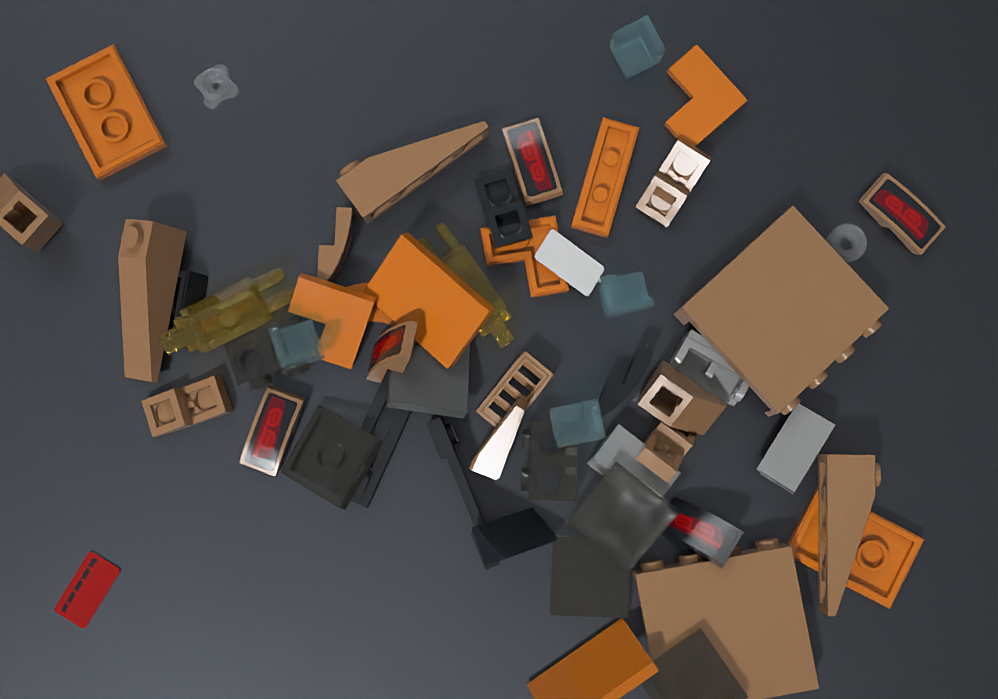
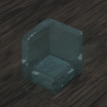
[609,15,665,79]
[597,272,654,319]
[269,319,326,370]
[549,398,606,448]

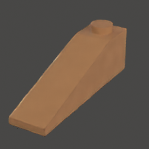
[336,121,489,224]
[118,219,187,383]
[818,454,881,616]

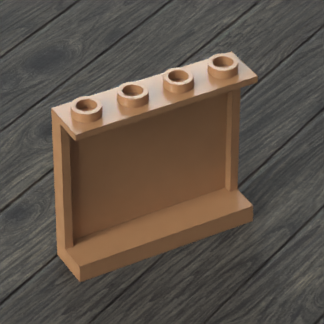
[674,206,889,417]
[632,538,819,699]

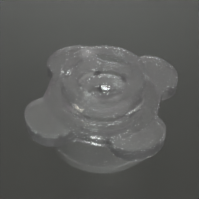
[194,64,239,109]

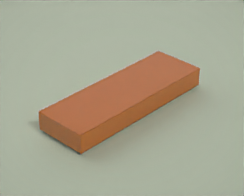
[571,117,640,238]

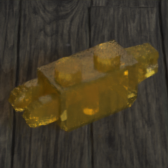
[417,222,515,349]
[158,268,294,354]

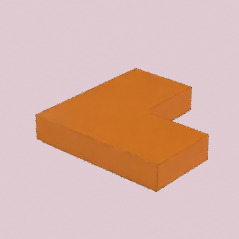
[664,44,747,147]
[480,215,569,298]
[288,272,376,369]

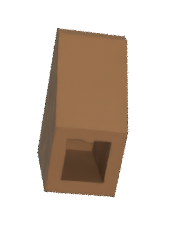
[0,173,64,252]
[638,360,727,435]

